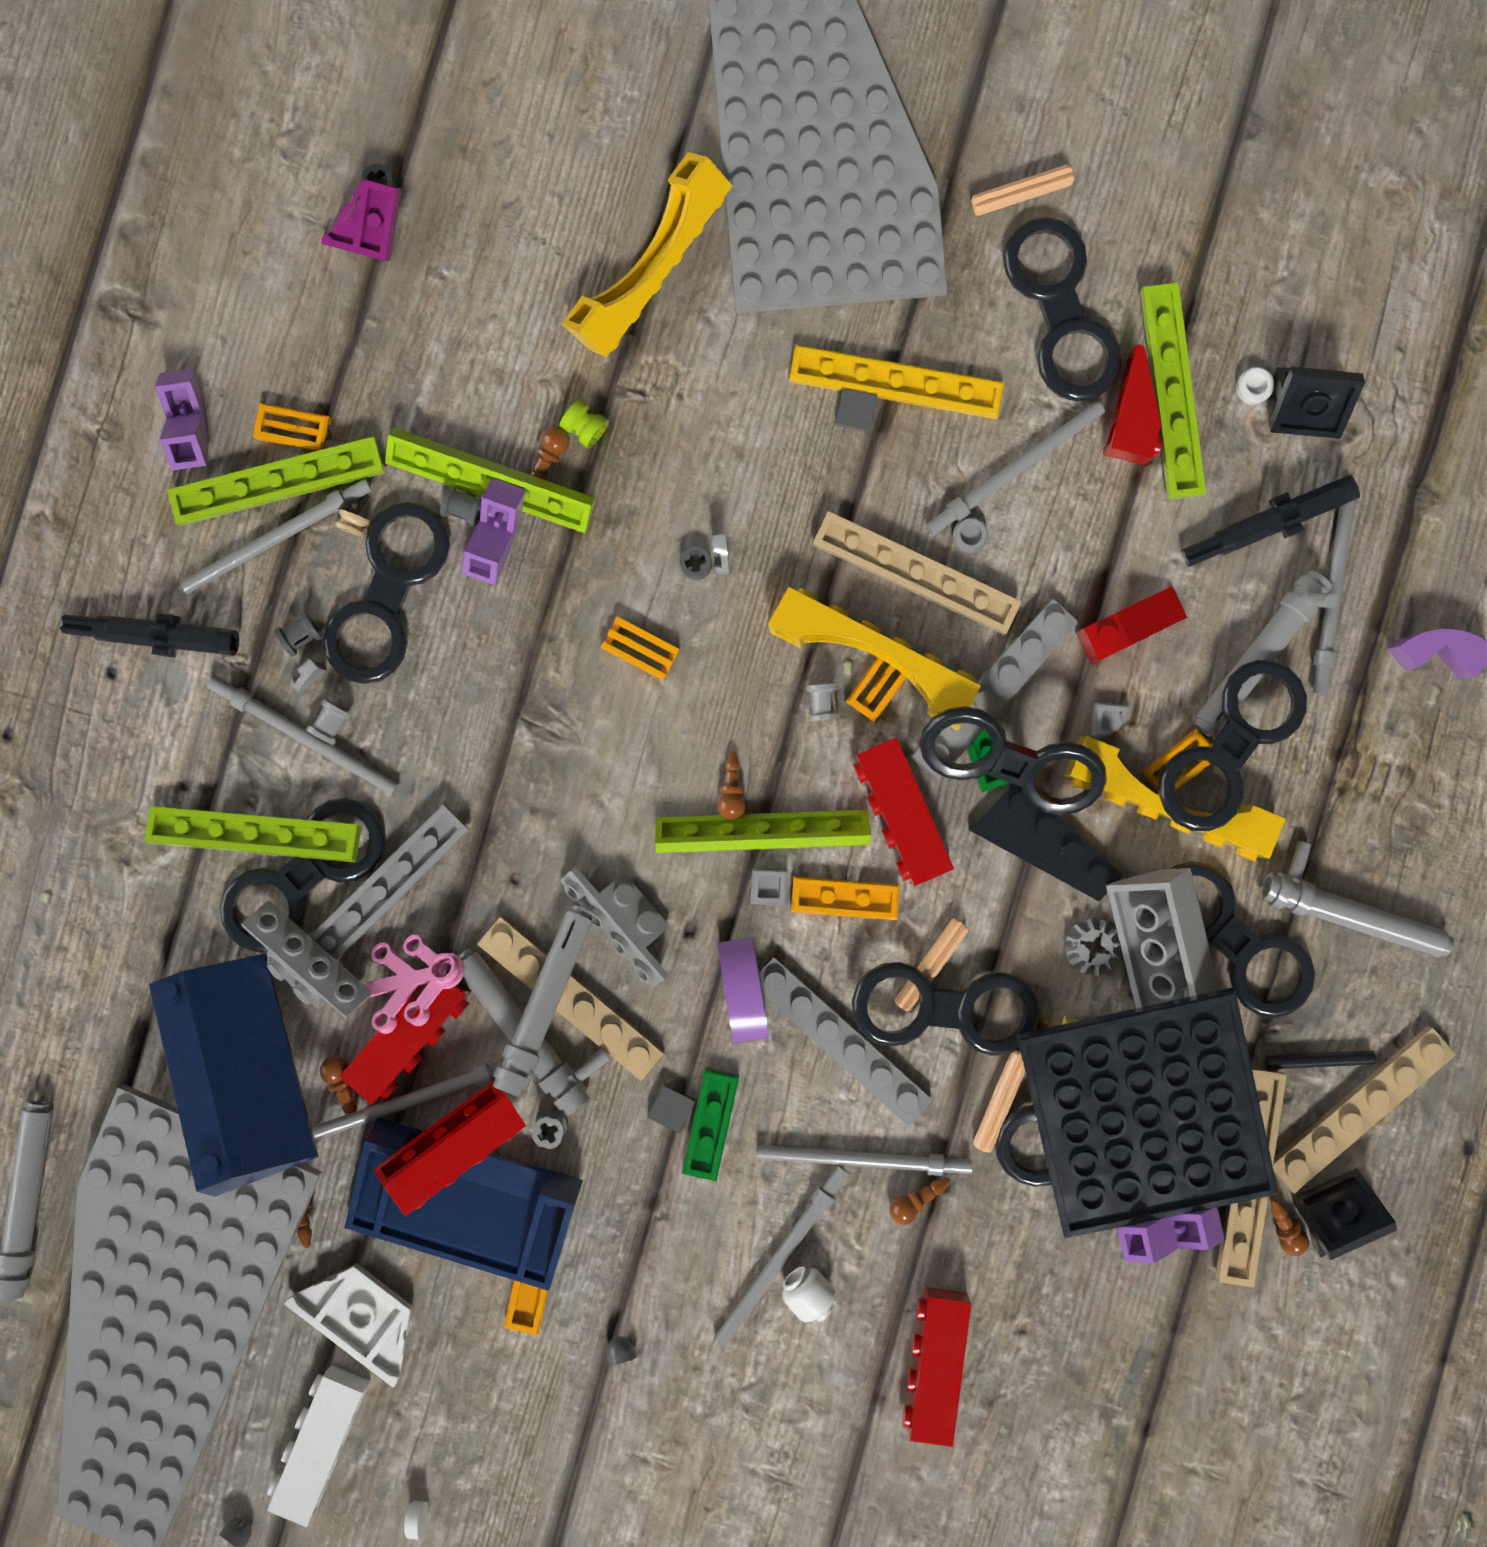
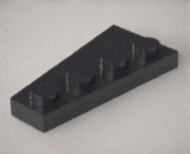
[969,784,1123,901]

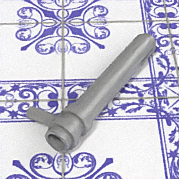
[1193,571,1339,737]
[1260,841,1454,958]
[493,905,593,1097]
[458,948,610,1116]
[0,1101,53,1300]

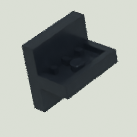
[1269,366,1365,439]
[1292,1168,1397,1260]

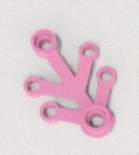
[363,935,465,1034]

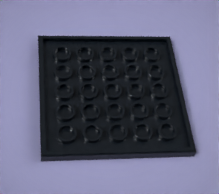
[1017,987,1278,1239]

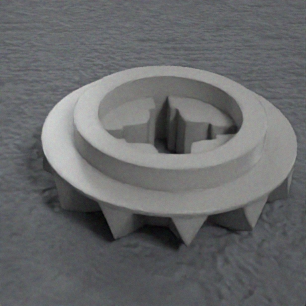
[1065,918,1121,976]

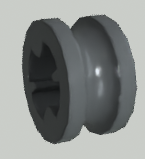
[361,164,396,187]
[680,546,712,580]

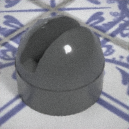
[606,1336,637,1366]
[219,1518,252,1547]

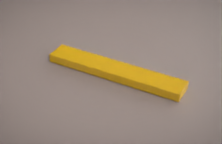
[789,344,1005,420]

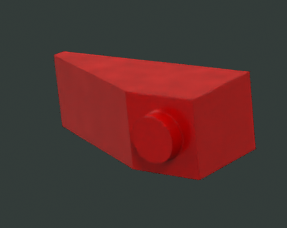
[1103,344,1163,466]
[1075,586,1187,664]

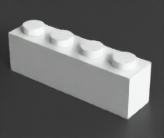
[267,1364,370,1527]

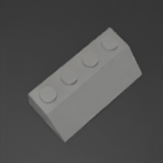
[1106,868,1219,1008]

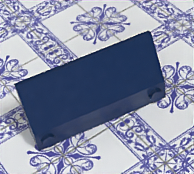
[149,954,319,1197]
[344,1118,583,1291]

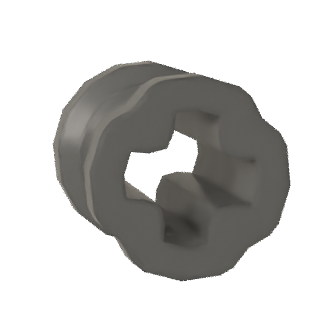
[440,485,482,527]
[274,611,323,657]

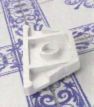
[284,1263,413,1388]

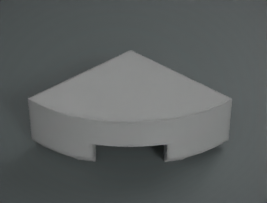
[712,534,730,576]
[291,659,327,694]
[1090,702,1131,738]

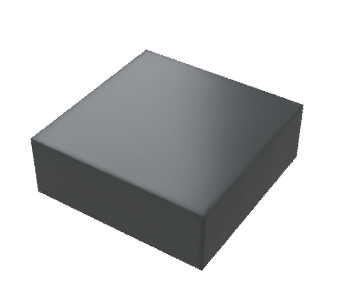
[835,389,878,432]
[647,1084,695,1133]

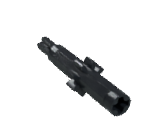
[1181,475,1360,567]
[60,613,240,658]

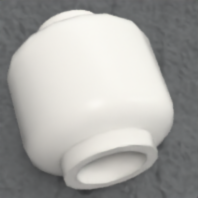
[782,1267,836,1322]

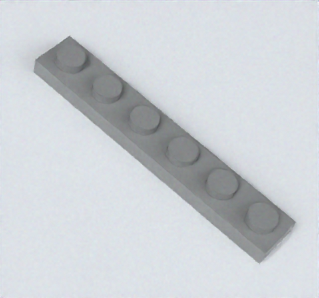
[910,599,1079,781]
[310,804,470,961]
[758,956,933,1126]

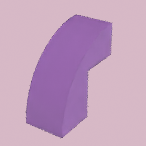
[155,368,209,471]
[462,478,526,585]
[1387,629,1487,680]
[717,937,769,1043]
[1117,1207,1225,1263]

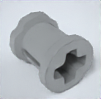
[806,683,840,721]
[306,699,352,745]
[532,1110,568,1149]

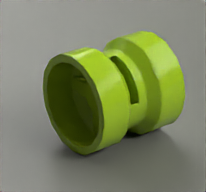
[559,398,609,449]

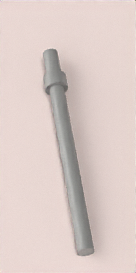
[926,401,1105,536]
[180,478,373,594]
[1313,500,1355,695]
[207,676,399,796]
[311,1061,503,1140]
[757,1145,972,1176]
[714,1165,850,1347]

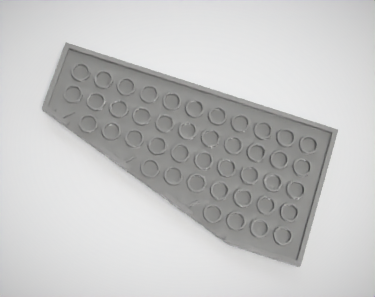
[708,0,947,314]
[57,1084,322,1547]

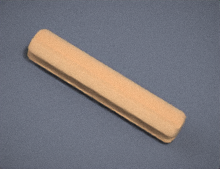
[971,164,1074,216]
[895,918,969,1012]
[973,1050,1025,1153]

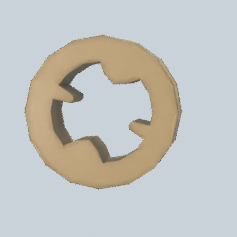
[333,509,370,538]

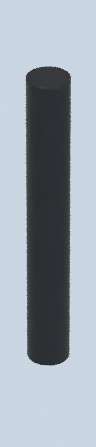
[1265,1050,1376,1070]

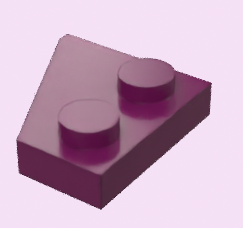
[321,179,402,261]

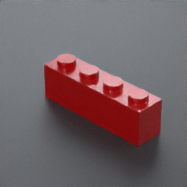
[852,737,954,886]
[339,970,472,1105]
[372,1081,526,1216]
[902,1287,972,1447]

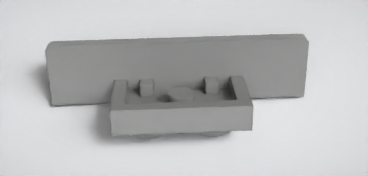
[561,866,670,988]
[241,901,371,1019]

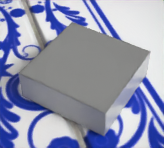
[750,868,788,906]

